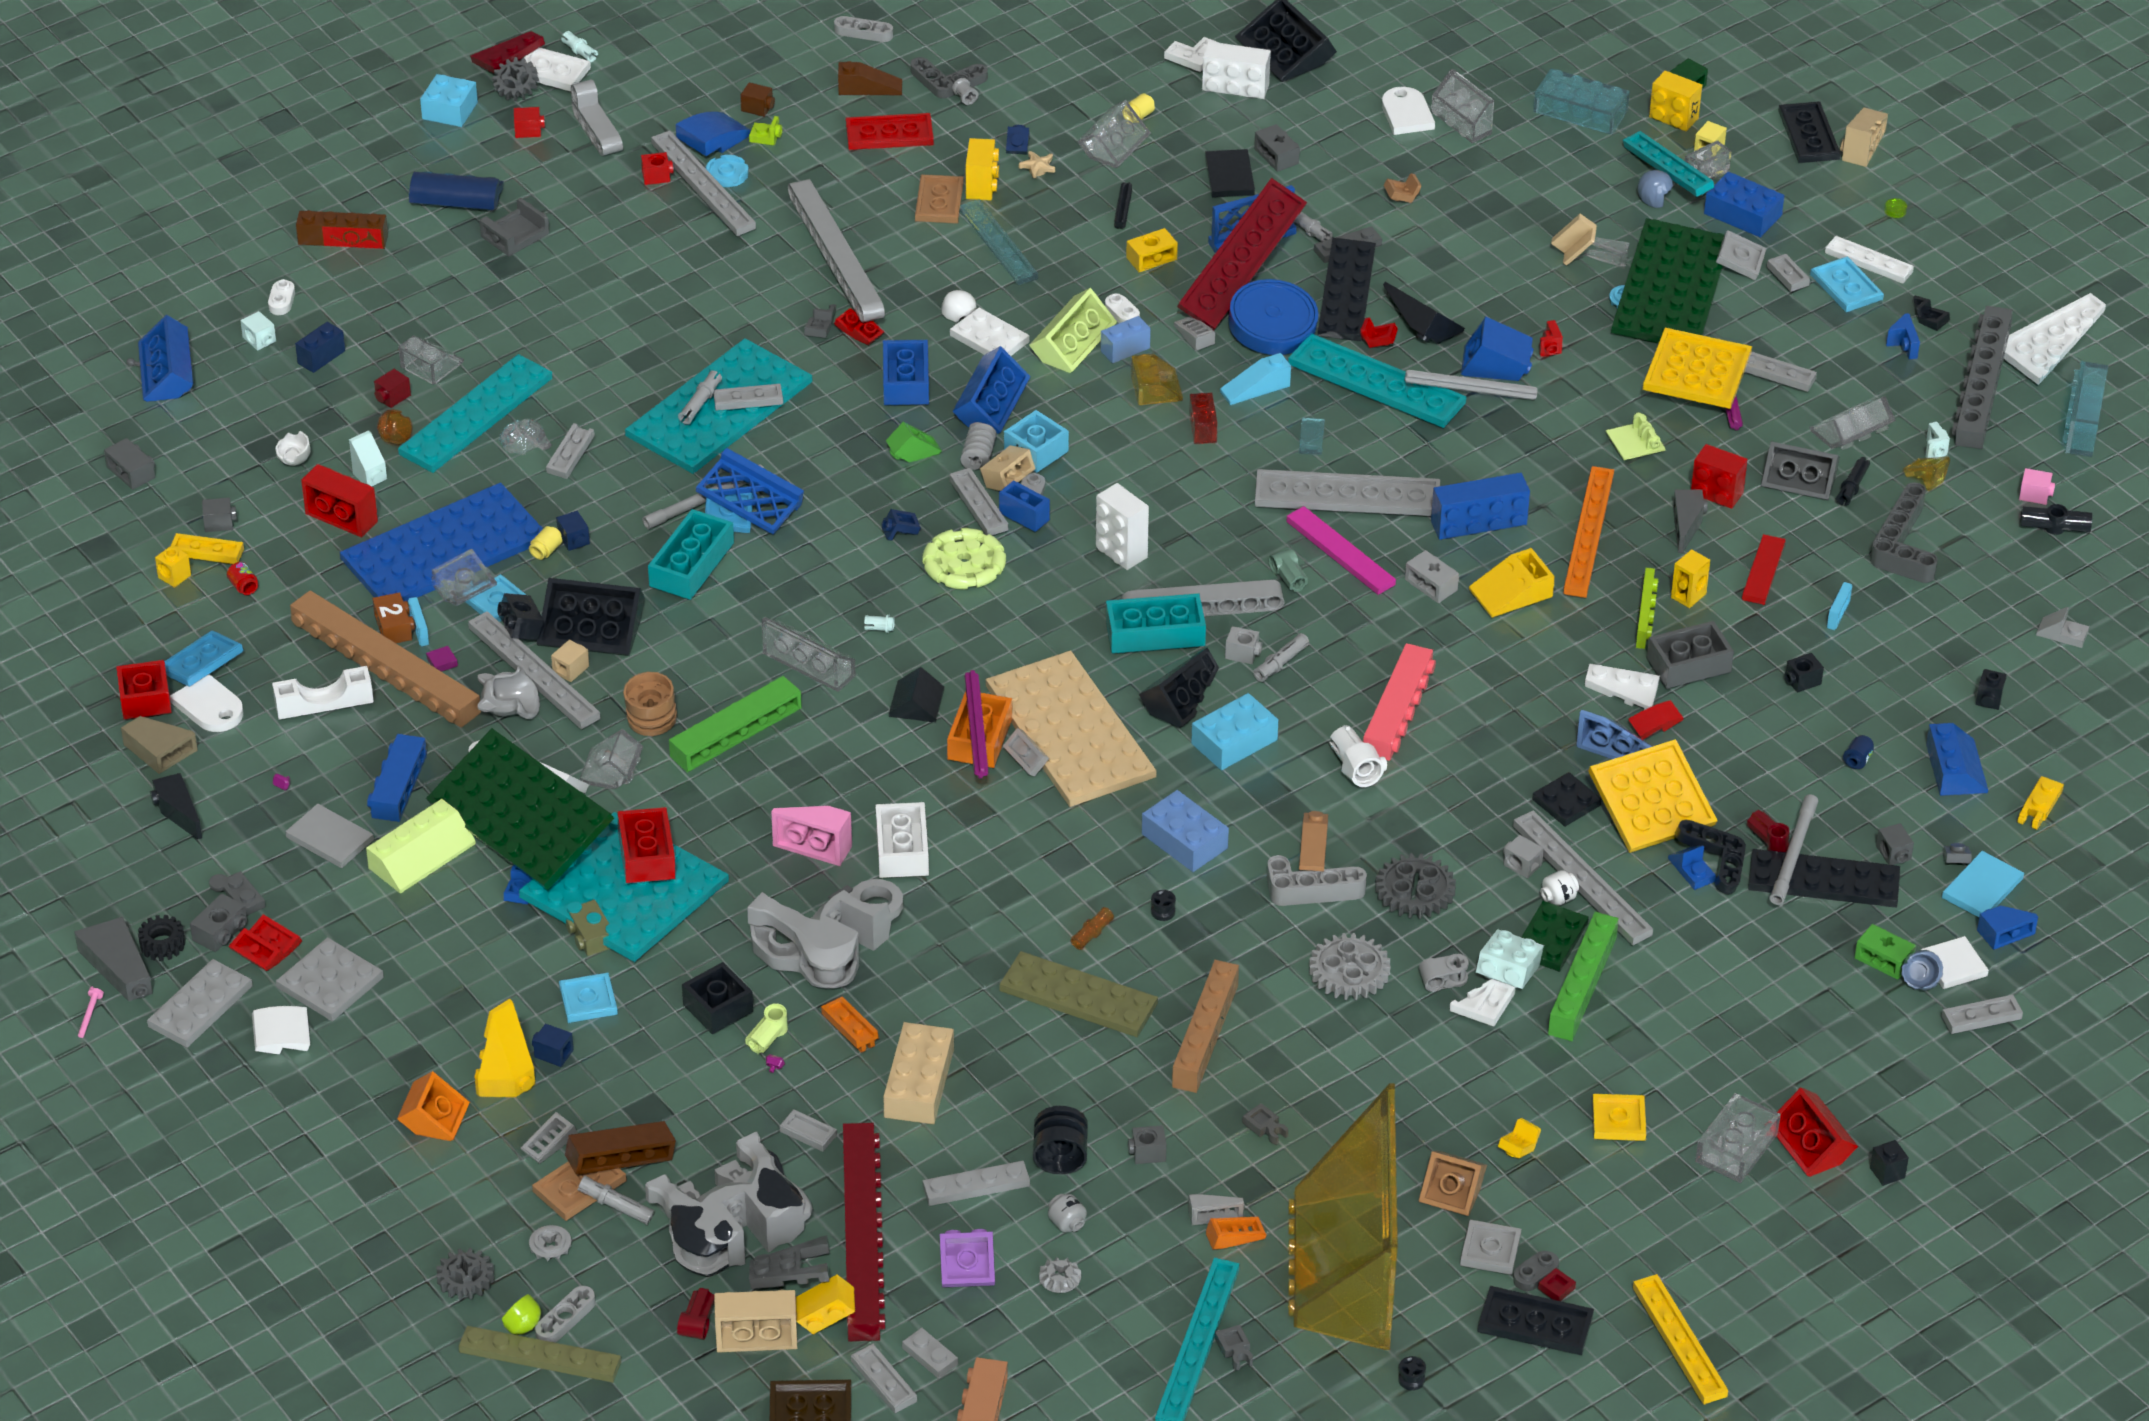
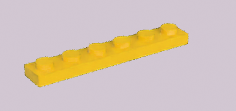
[1633,1274,1728,1405]

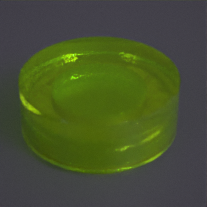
[1885,198,1907,218]

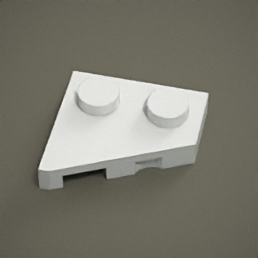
[1450,979,1515,1026]

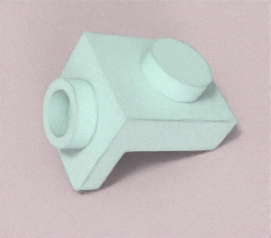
[1925,422,1950,460]

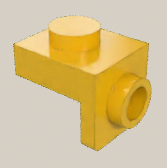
[1498,1118,1541,1158]

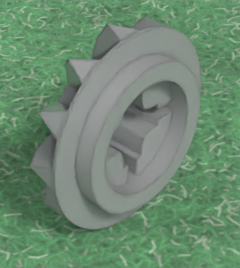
[529,1225,571,1261]
[1039,1257,1081,1293]

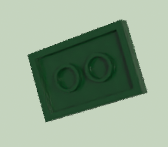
[1521,901,1589,972]

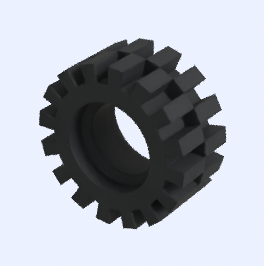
[138,915,185,961]

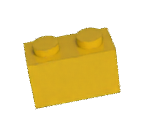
[796,1274,855,1334]

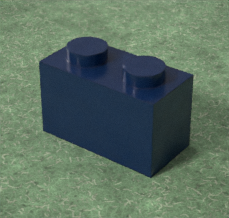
[295,321,345,373]

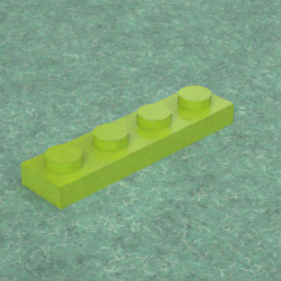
[1636,568,1658,649]

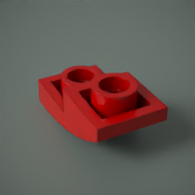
[834,308,884,345]
[1628,700,1684,740]

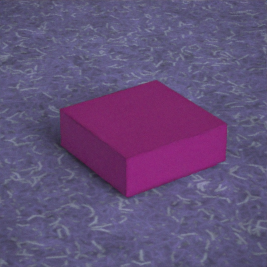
[426,646,458,672]

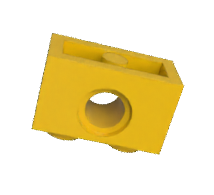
[1126,228,1178,272]
[1671,549,1710,608]

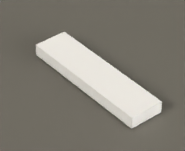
[1825,236,1914,284]

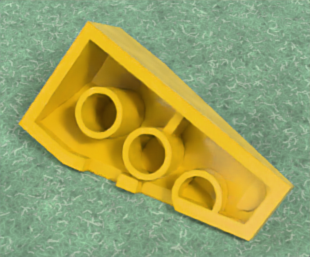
[475,999,535,1097]

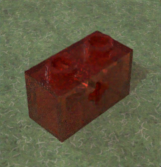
[1189,393,1218,444]

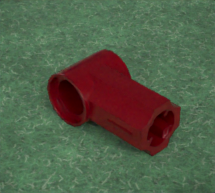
[1747,810,1790,852]
[677,1288,715,1340]

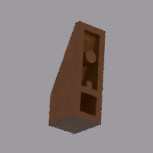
[838,61,902,95]

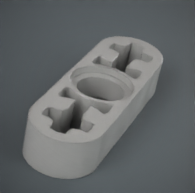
[834,16,893,42]
[535,1286,595,1343]

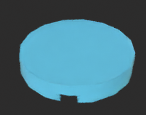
[706,155,749,187]

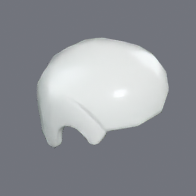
[941,290,977,322]
[275,431,311,466]

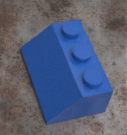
[1926,723,1988,796]

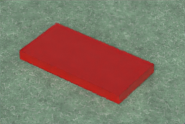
[846,113,934,150]

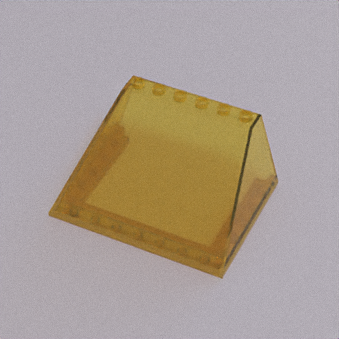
[1289,1083,1398,1350]

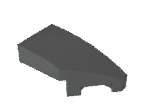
[804,304,836,338]

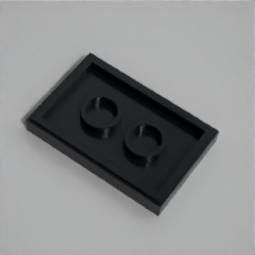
[1205,149,1255,197]

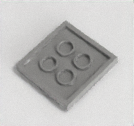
[276,937,384,1022]

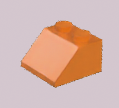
[397,1071,470,1141]

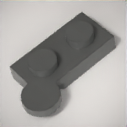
[209,871,266,916]

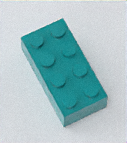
[648,509,734,600]
[1106,593,1206,653]

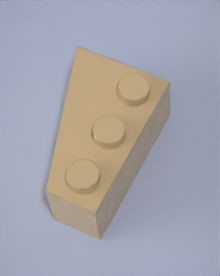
[1840,108,1888,167]

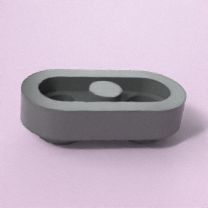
[1513,1251,1559,1291]

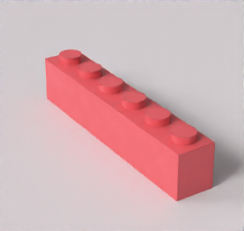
[1363,643,1436,761]

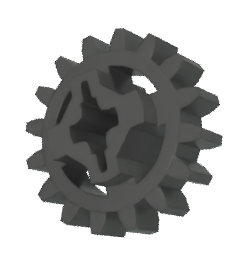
[492,57,539,101]
[436,1248,494,1300]

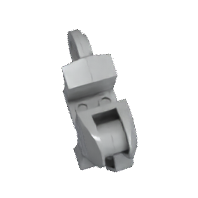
[747,879,903,988]

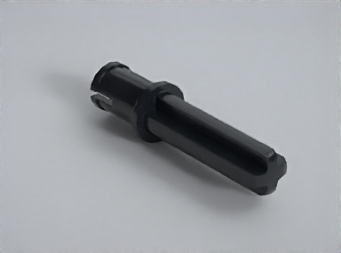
[1836,457,1870,506]

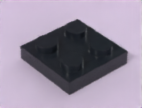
[1532,772,1602,827]

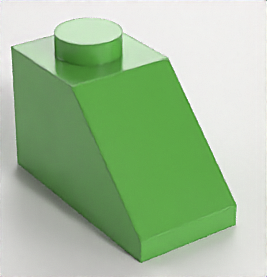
[886,421,942,462]

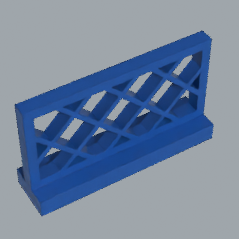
[1208,185,1296,253]
[696,448,804,534]

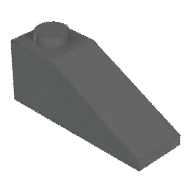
[1673,489,1708,553]

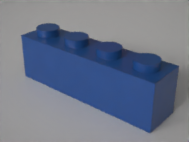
[367,734,427,822]

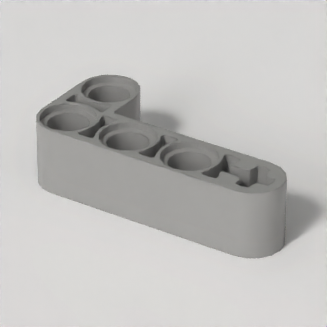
[571,79,623,156]
[1267,855,1367,906]

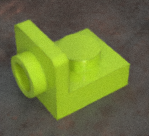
[749,116,782,145]

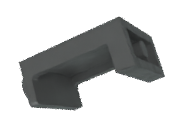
[480,198,549,257]

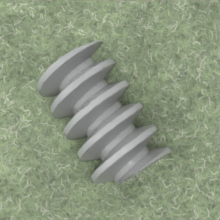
[960,422,997,470]

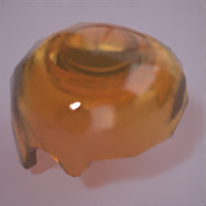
[377,409,412,444]

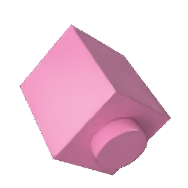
[2019,468,2055,505]

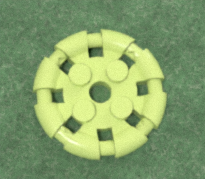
[922,528,1006,589]

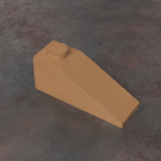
[1299,811,1328,871]

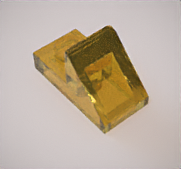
[1903,456,1950,491]

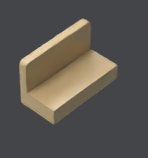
[1551,214,1597,266]

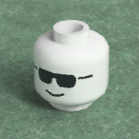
[1540,870,1579,906]

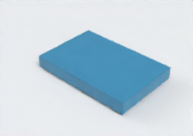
[164,630,244,687]

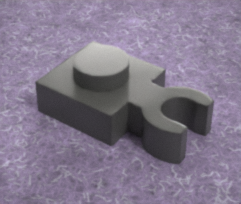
[1242,1103,1288,1145]
[1215,1325,1253,1370]

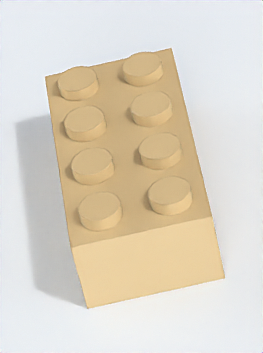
[884,1022,954,1124]

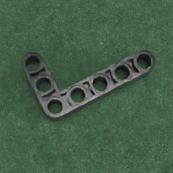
[1870,482,1938,583]

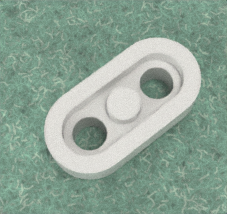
[268,279,295,315]
[1105,293,1140,323]

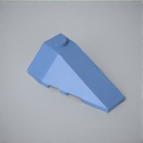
[1576,710,1653,759]

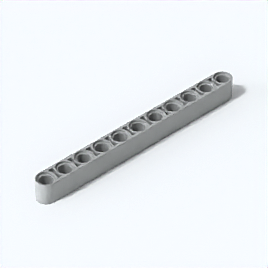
[788,179,885,322]

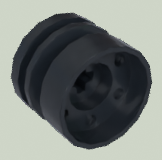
[1033,1106,1088,1174]

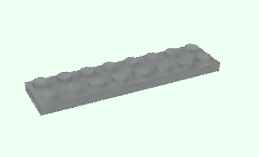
[1255,469,1440,516]

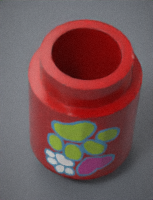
[227,562,258,595]

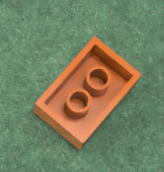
[947,691,1012,768]

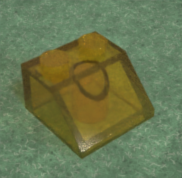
[1131,354,1183,405]

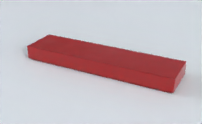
[1742,534,1786,605]

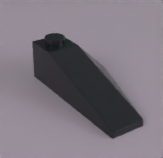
[1383,281,1465,343]
[1139,647,1219,728]

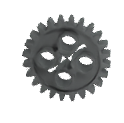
[1375,853,1456,919]

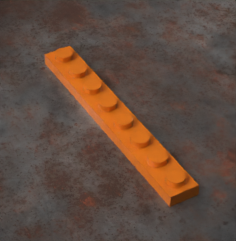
[1564,466,1614,598]

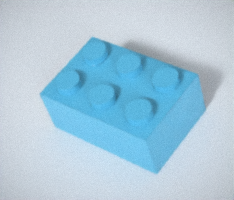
[1191,693,1279,771]

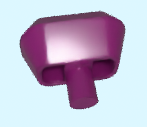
[273,774,290,791]
[766,1054,785,1073]

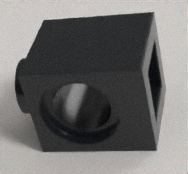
[1784,653,1824,693]

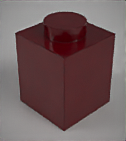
[374,368,411,408]

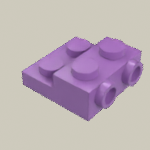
[940,1229,995,1287]

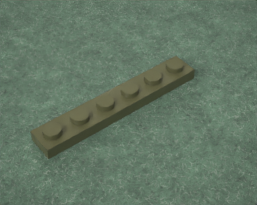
[459,1326,621,1383]

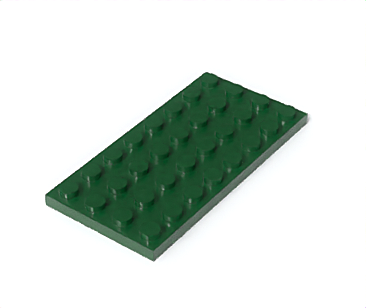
[1611,218,1724,343]
[426,728,614,890]

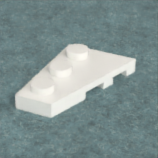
[1585,664,1660,710]

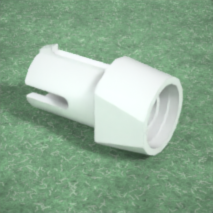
[1329,725,1387,787]

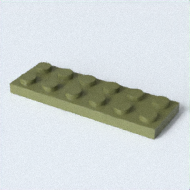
[1000,951,1158,1038]

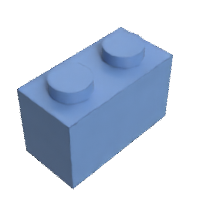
[1101,316,1150,364]

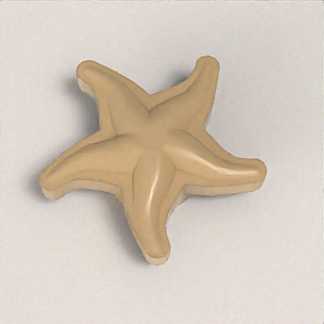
[1019,151,1055,178]

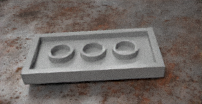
[147,959,253,1048]

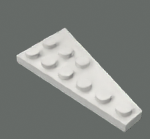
[2004,293,2106,385]

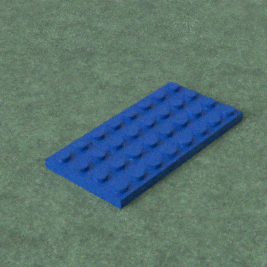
[340,482,543,602]

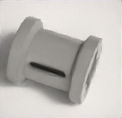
[952,78,979,105]

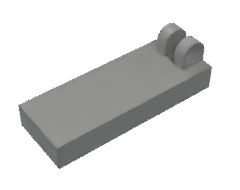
[546,423,595,479]

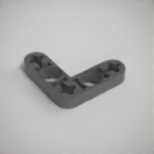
[911,57,988,98]

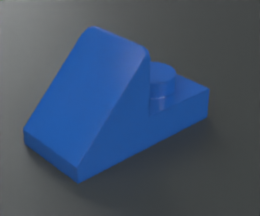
[1886,313,1920,359]
[1668,845,1716,890]

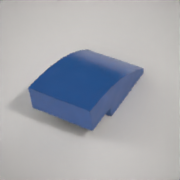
[676,112,751,156]

